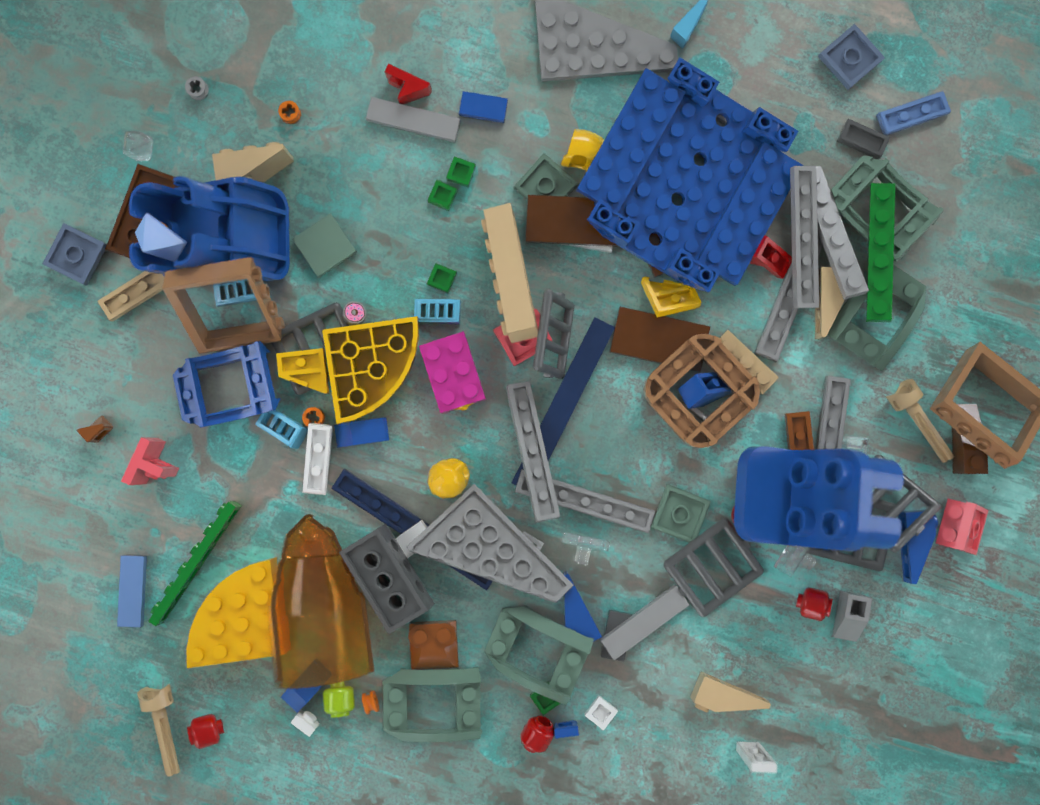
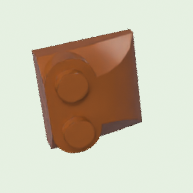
[408,620,459,670]

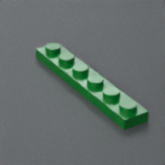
[866,183,896,323]
[148,501,242,626]

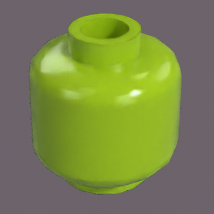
[323,681,355,718]

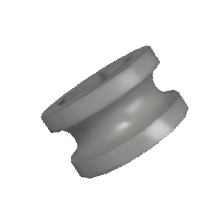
[185,76,209,100]

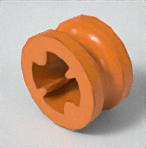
[278,101,301,124]
[302,407,325,427]
[362,690,379,715]

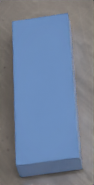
[876,91,951,136]
[117,555,147,627]

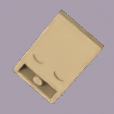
[212,142,294,183]

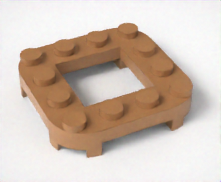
[643,334,760,448]

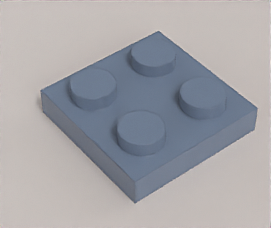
[818,24,885,90]
[42,223,107,286]

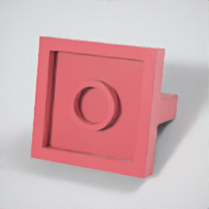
[493,309,553,366]
[121,437,179,485]
[936,498,989,555]

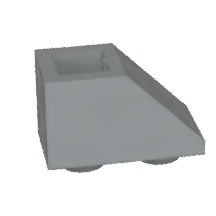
[832,590,872,642]

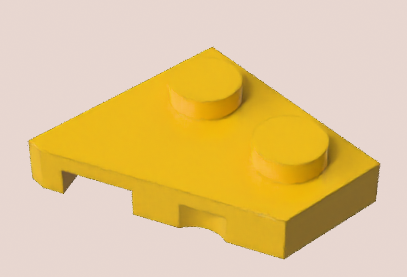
[641,276,702,318]
[276,348,329,394]

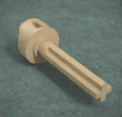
[886,378,954,463]
[137,683,180,777]

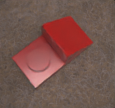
[384,63,432,105]
[750,236,792,279]

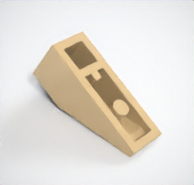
[815,267,845,339]
[690,671,771,712]

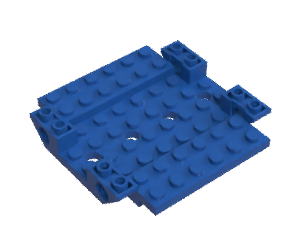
[576,57,804,293]

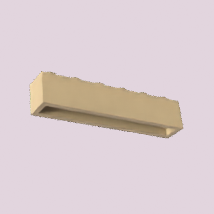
[481,203,538,343]

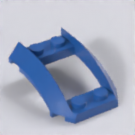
[173,341,281,428]

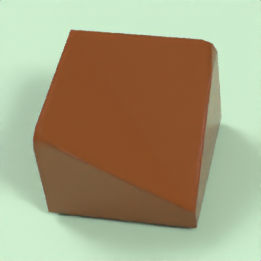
[76,415,114,443]

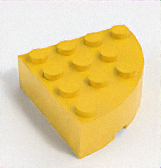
[322,316,419,424]
[186,557,288,668]

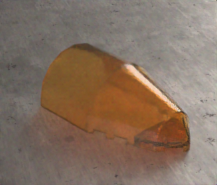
[267,514,375,689]

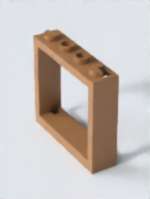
[162,257,285,354]
[930,342,1040,469]

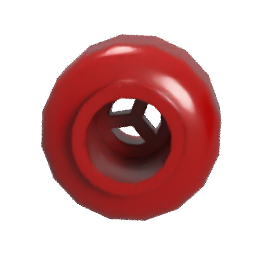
[796,587,833,621]
[187,714,224,749]
[520,715,555,753]

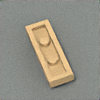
[97,271,164,322]
[720,330,779,395]

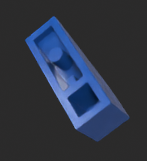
[898,510,938,584]
[563,571,602,642]

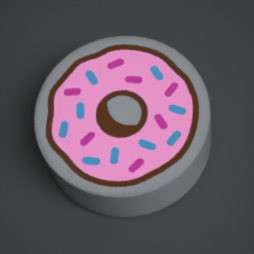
[342,301,366,326]

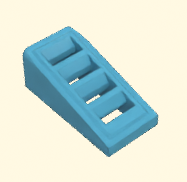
[670,0,708,49]
[213,279,257,307]
[414,299,461,325]
[255,410,308,449]

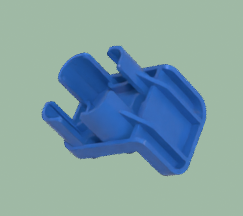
[129,176,290,281]
[734,446,903,551]

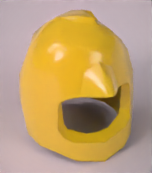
[561,129,604,171]
[427,458,470,499]

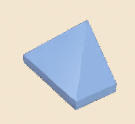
[135,213,187,261]

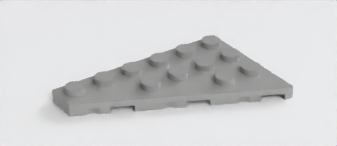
[535,0,678,82]
[407,484,573,603]

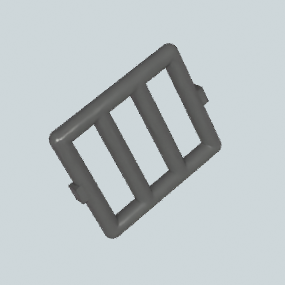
[533,289,575,379]
[271,302,350,395]
[872,455,941,553]
[806,499,895,571]
[663,518,764,617]

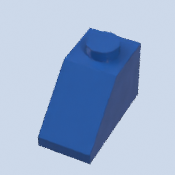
[678,372,733,409]

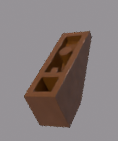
[952,404,988,474]

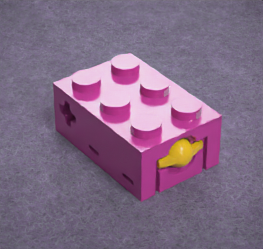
[419,331,486,414]

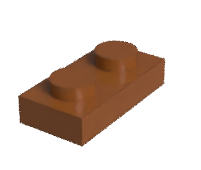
[784,411,814,450]

